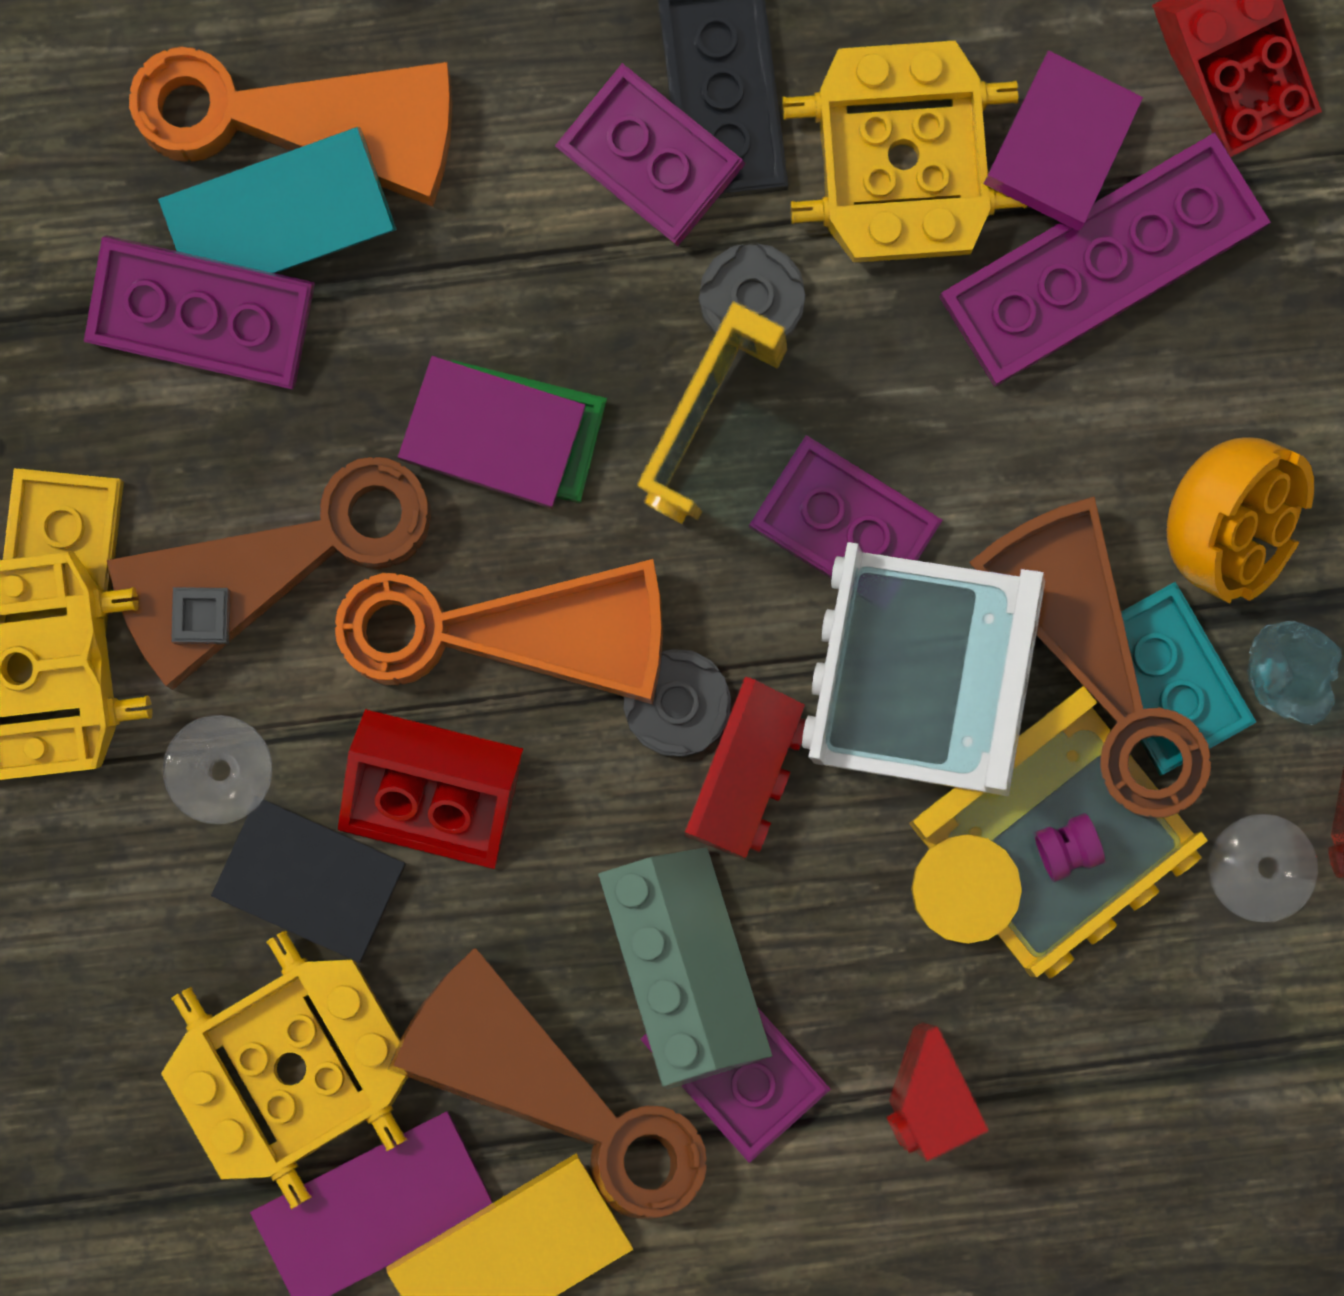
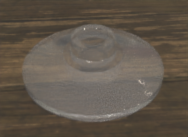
[163,715,273,824]
[1209,814,1318,923]

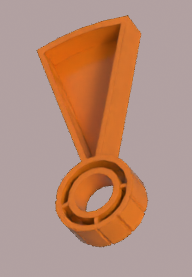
[129,47,453,207]
[335,559,663,704]

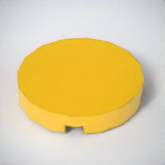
[911,834,1022,944]

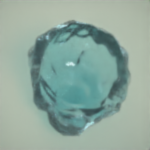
[1247,621,1342,725]

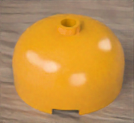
[1166,437,1314,603]

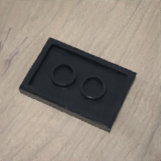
[211,797,406,963]

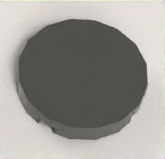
[699,244,805,338]
[623,649,731,757]

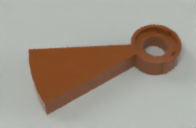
[107,457,431,690]
[969,496,1211,818]
[388,948,707,1219]

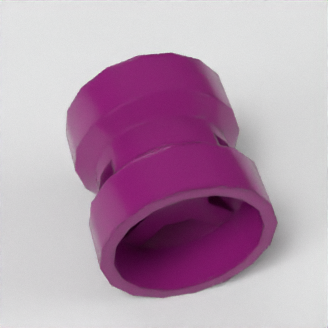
[1034,813,1105,883]

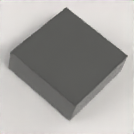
[171,587,230,644]

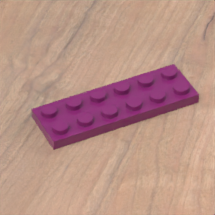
[939,132,1271,388]

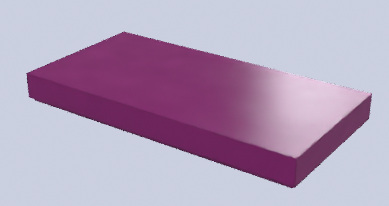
[84,235,315,389]
[250,1111,494,1296]

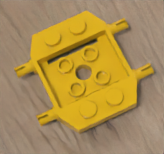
[782,41,1027,263]
[0,552,153,780]
[161,930,408,1209]

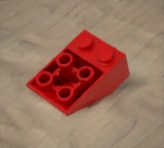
[1152,0,1322,157]

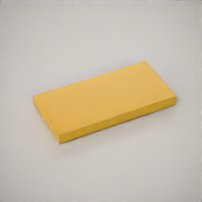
[0,468,124,684]
[386,1153,633,1296]

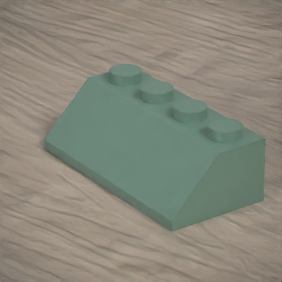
[598,847,773,1090]

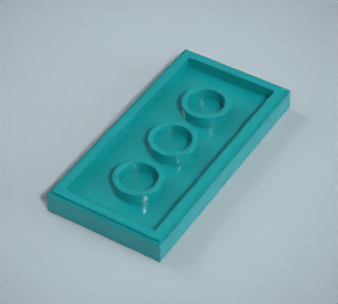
[158,127,397,273]

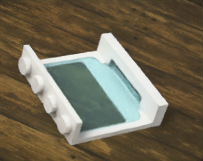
[802,542,1045,796]

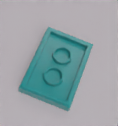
[1121,581,1256,776]

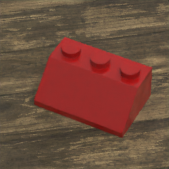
[684,676,806,860]
[337,709,524,869]
[886,1022,989,1161]

